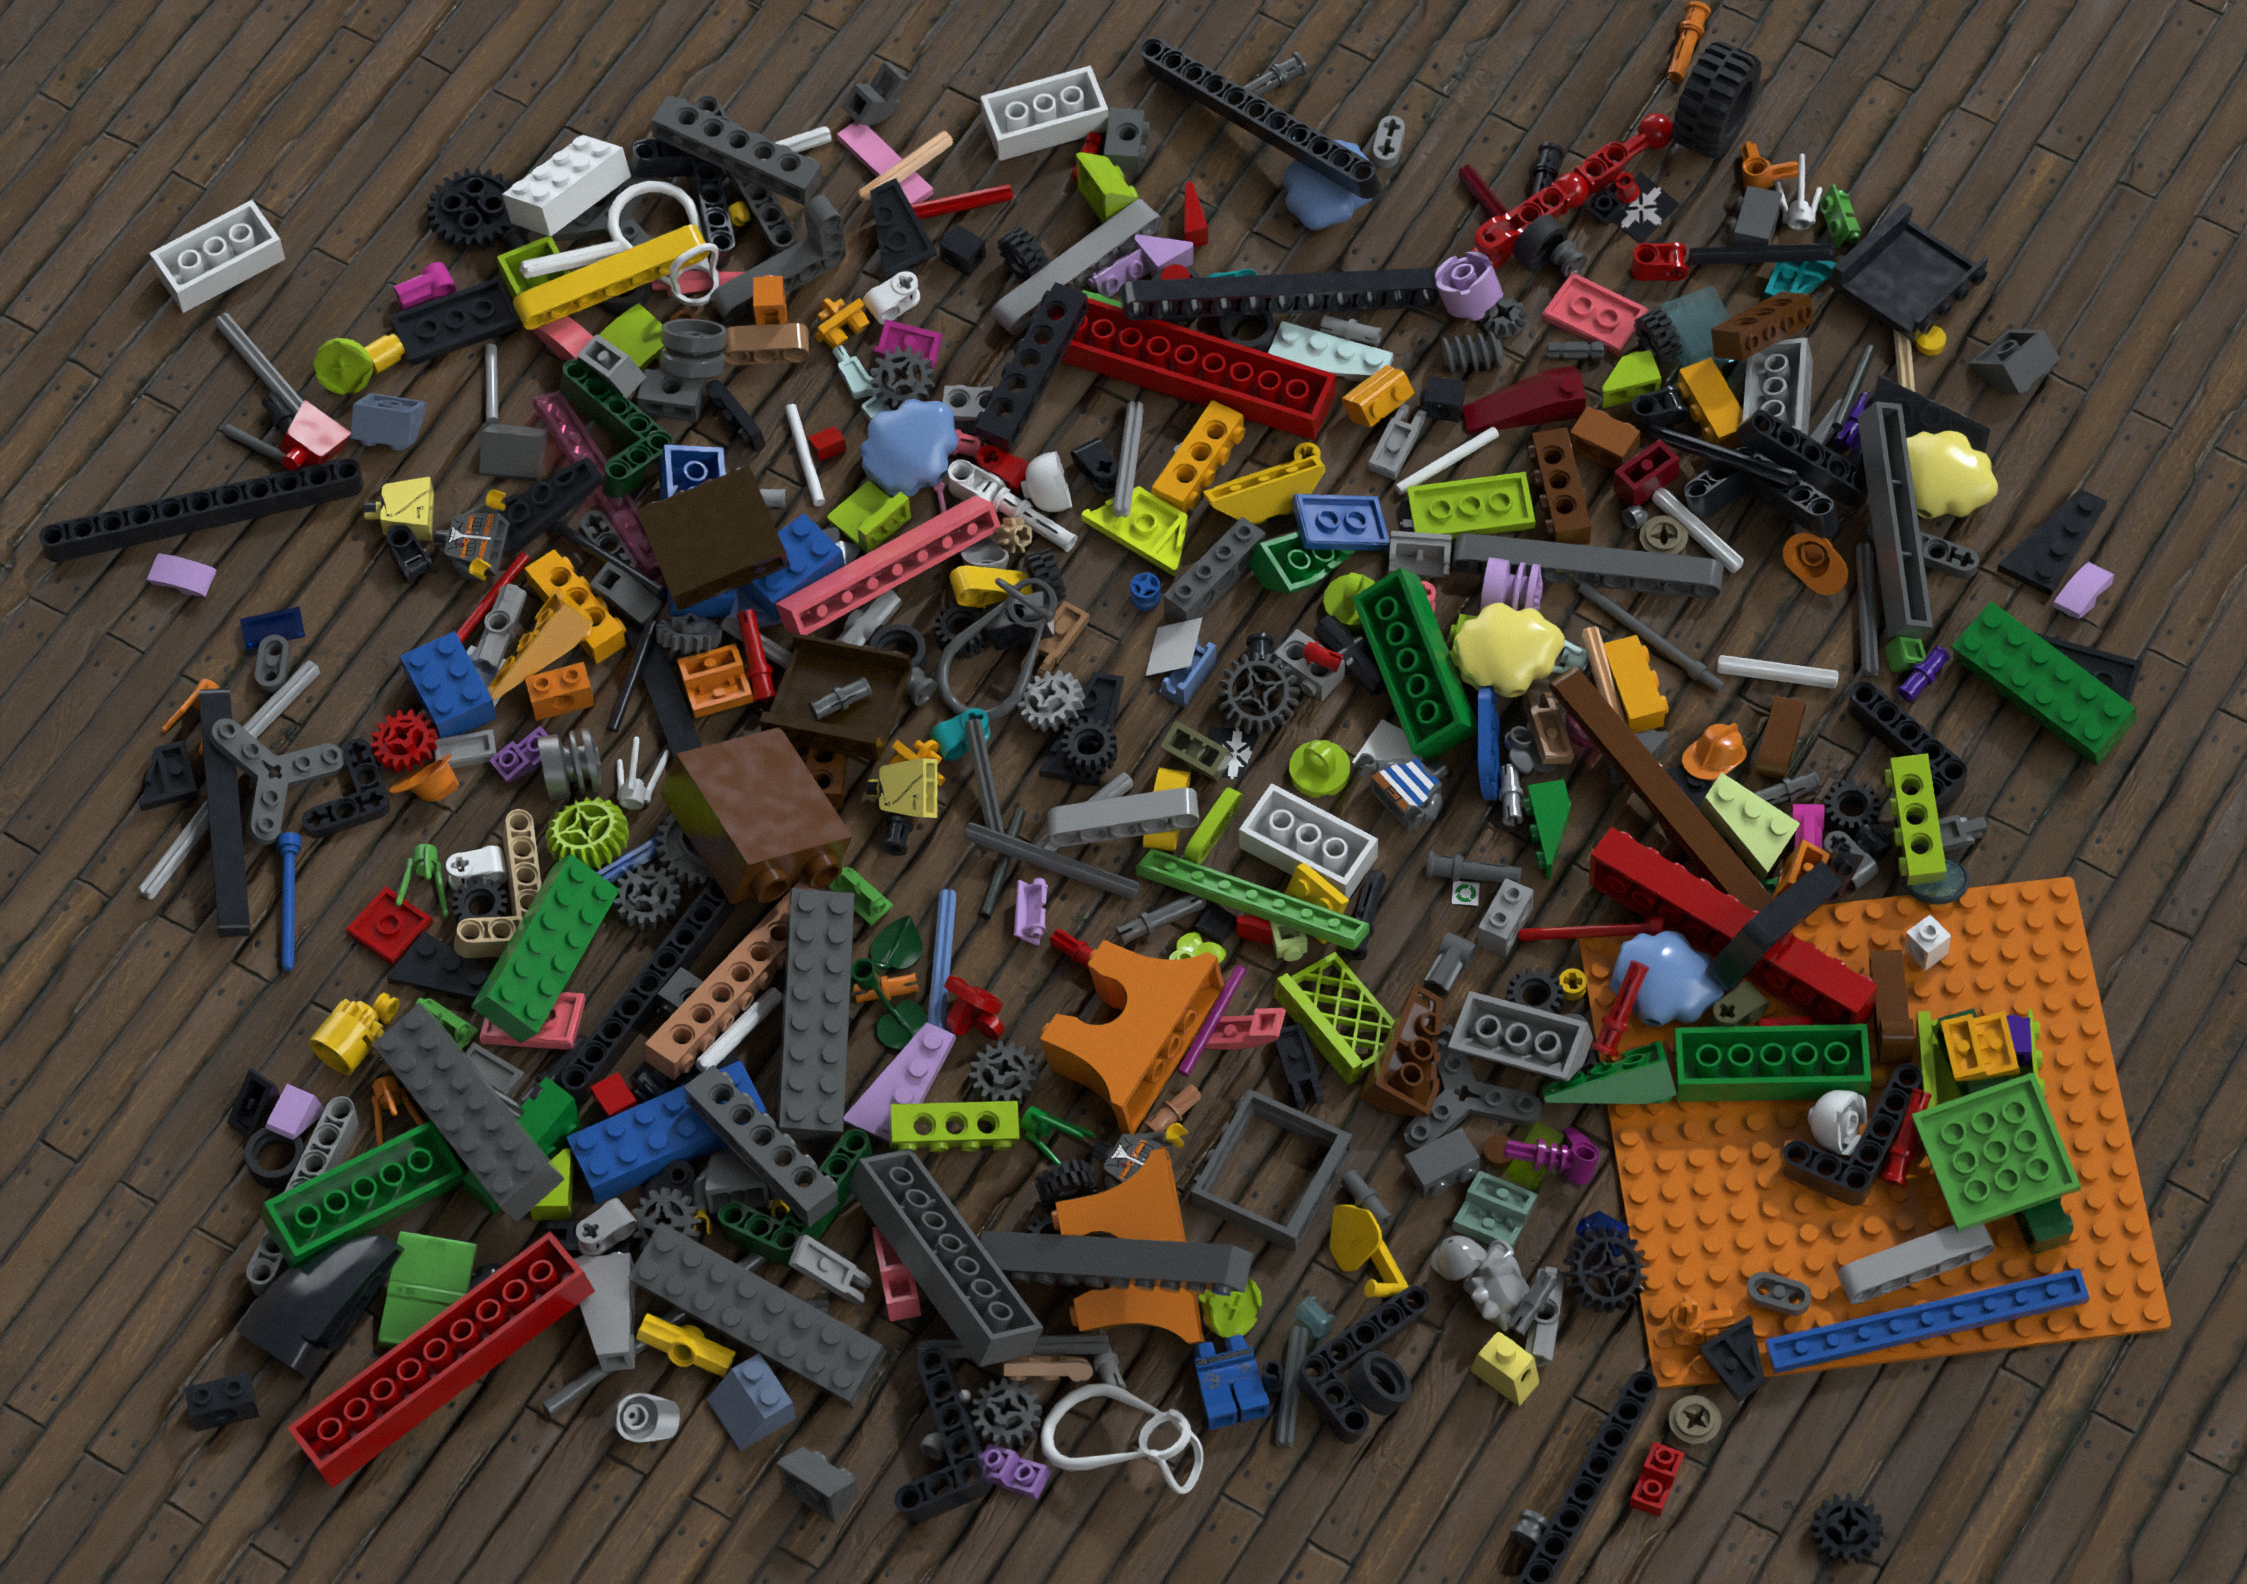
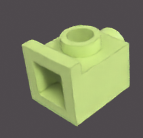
[1270,921,1307,961]

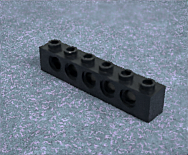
[974,282,1089,453]

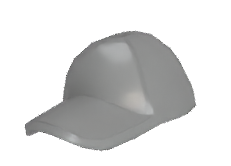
[960,539,1009,570]
[1431,1235,1487,1280]
[612,1393,680,1442]

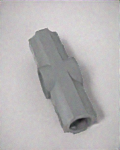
[472,584,527,674]
[836,589,902,646]
[1525,1267,1565,1367]

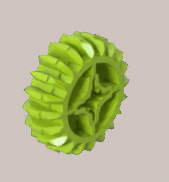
[546,797,629,870]

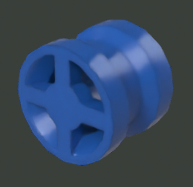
[1130,572,1161,611]

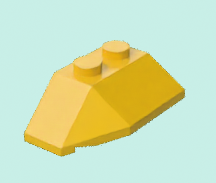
[1203,455,1326,524]

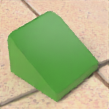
[1885,636,1926,672]

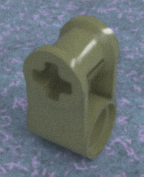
[1709,981,1770,1027]

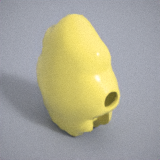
[1907,431,1998,519]
[1454,603,1565,697]

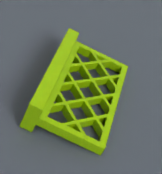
[1273,952,1395,1085]

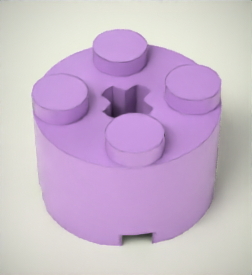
[1435,252,1503,321]

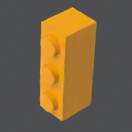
[1676,357,1743,449]
[1603,635,1669,734]

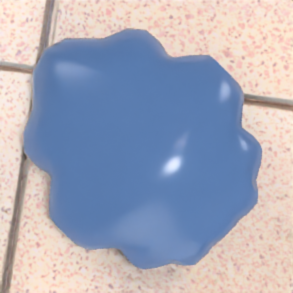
[1283,140,1372,230]
[860,399,959,497]
[1610,931,1724,1027]

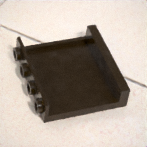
[637,465,791,611]
[759,633,913,761]

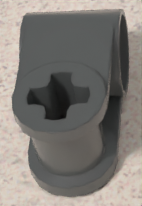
[1822,831,1879,892]

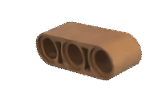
[724,323,809,365]

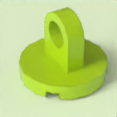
[313,338,373,395]
[1323,572,1376,631]
[1289,740,1350,798]
[1199,1279,1262,1338]

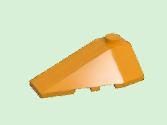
[487,587,594,700]

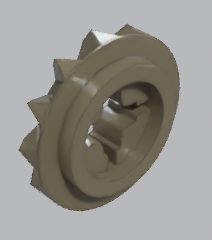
[1639,516,1688,555]
[1669,1395,1721,1446]

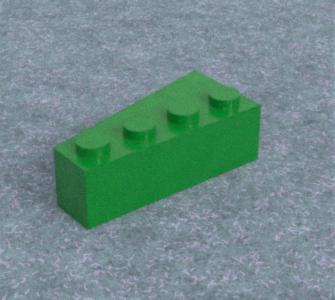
[462,1076,581,1214]

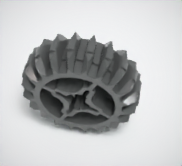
[1217,652,1300,735]

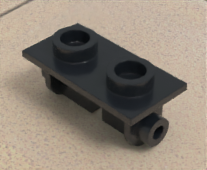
[1824,842,1864,905]

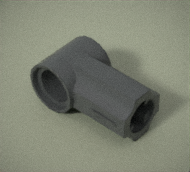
[1424,932,1478,997]

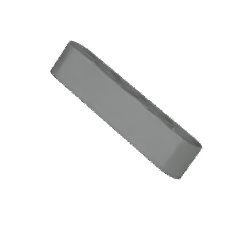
[1047,788,1199,847]
[1836,1224,1995,1304]

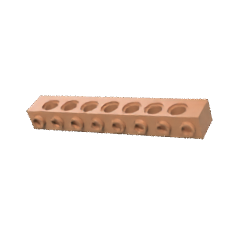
[644,880,816,1081]

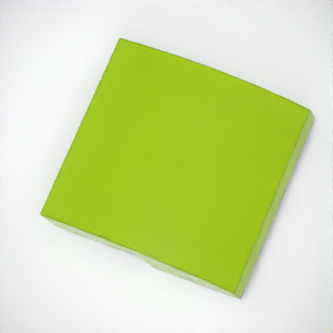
[599,303,666,372]

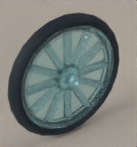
[1903,856,1970,905]

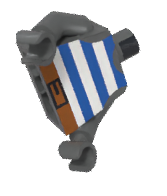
[1354,753,1448,831]

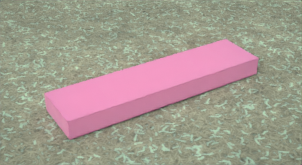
[837,121,934,204]

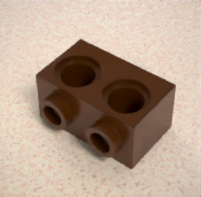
[802,747,848,809]

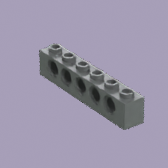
[651,95,822,206]
[684,1065,838,1227]

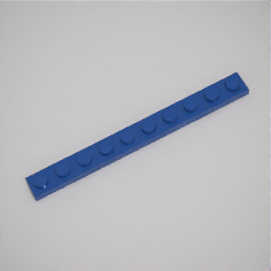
[1765,1268,2089,1374]

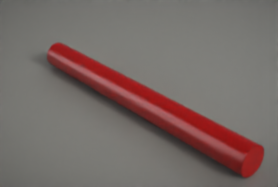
[456,552,530,644]

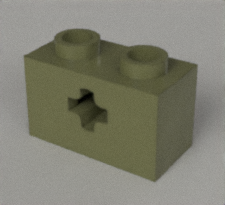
[1160,720,1233,783]

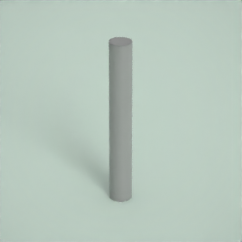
[485,344,498,423]

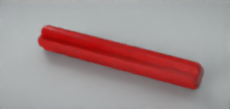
[911,185,1013,220]

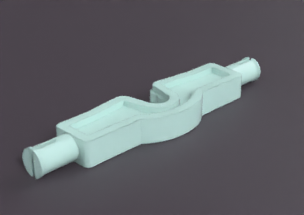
[833,345,890,422]

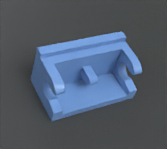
[1159,638,1217,707]

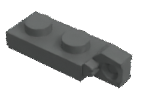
[1911,814,1988,854]

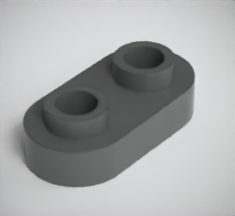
[255,635,291,693]
[1747,1272,1811,1316]

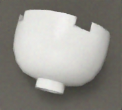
[1021,451,1072,512]
[1808,1090,1867,1155]

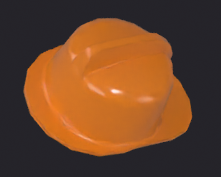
[1783,532,1848,596]
[1682,723,1747,781]
[389,754,459,802]

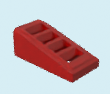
[1184,182,1209,248]

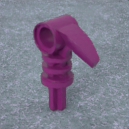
[1504,1127,1600,1185]

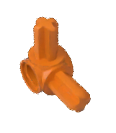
[1740,141,1798,191]
[1669,1296,1735,1345]

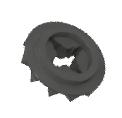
[1480,296,1527,337]

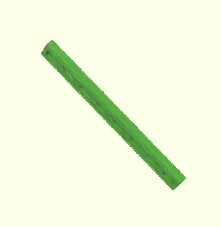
[1136,848,1370,951]

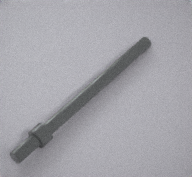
[1578,582,1725,694]

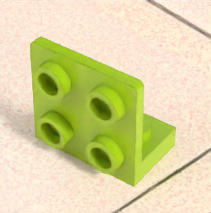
[827,481,911,554]

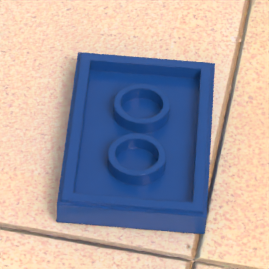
[1291,494,1390,551]

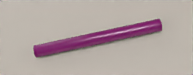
[1178,965,1247,1077]

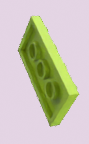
[1407,472,1535,539]

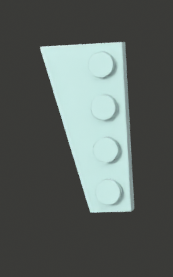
[1268,321,1393,381]

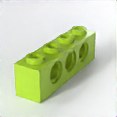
[1884,754,1947,886]
[888,1101,1019,1152]

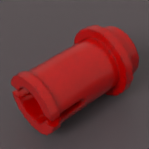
[1616,172,1640,204]
[1302,641,1343,673]

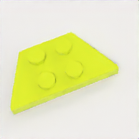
[1081,486,1188,577]

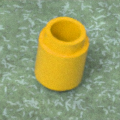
[364,334,405,374]

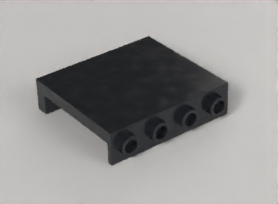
[1829,203,1988,342]

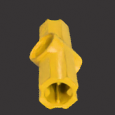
[636,1313,737,1378]

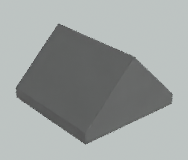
[479,423,550,482]

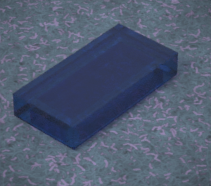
[240,607,306,649]

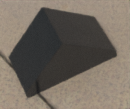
[227,1068,280,1138]

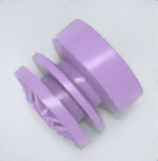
[1480,557,1543,612]

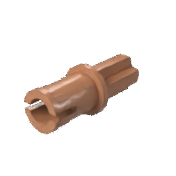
[1144,1084,1201,1133]

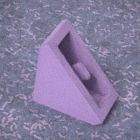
[1135,234,1194,277]
[266,1084,325,1140]

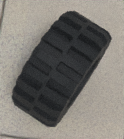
[1672,41,1762,159]

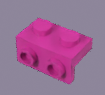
[873,320,944,371]

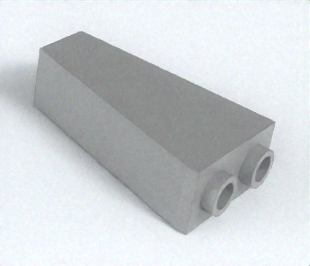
[573,1252,636,1372]

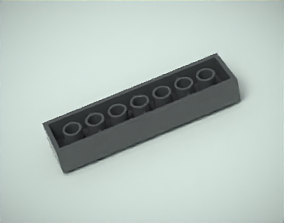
[776,888,855,1144]
[372,1002,565,1222]
[848,1149,1043,1367]
[627,1222,887,1408]

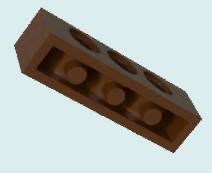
[1711,291,1813,361]
[1527,427,1591,545]

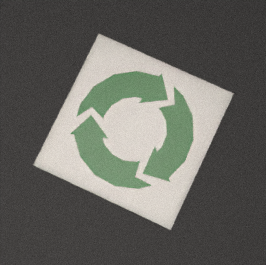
[1452,881,1480,906]

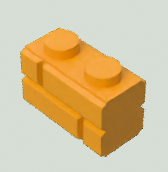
[1342,365,1415,428]

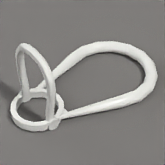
[607,181,719,307]
[1040,1383,1203,1494]

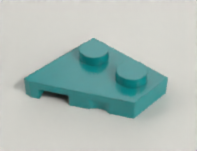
[1764,261,1837,300]

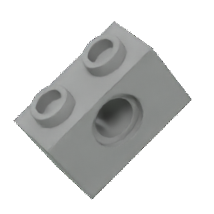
[577,334,646,398]

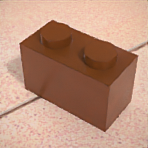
[1570,406,1640,470]

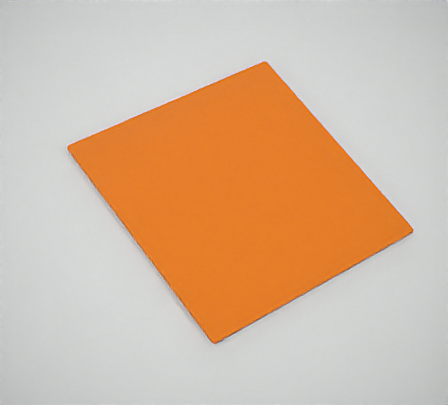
[1579,877,2171,1389]

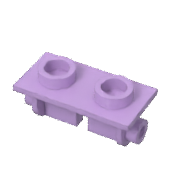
[1087,248,1150,298]
[1014,878,1048,946]

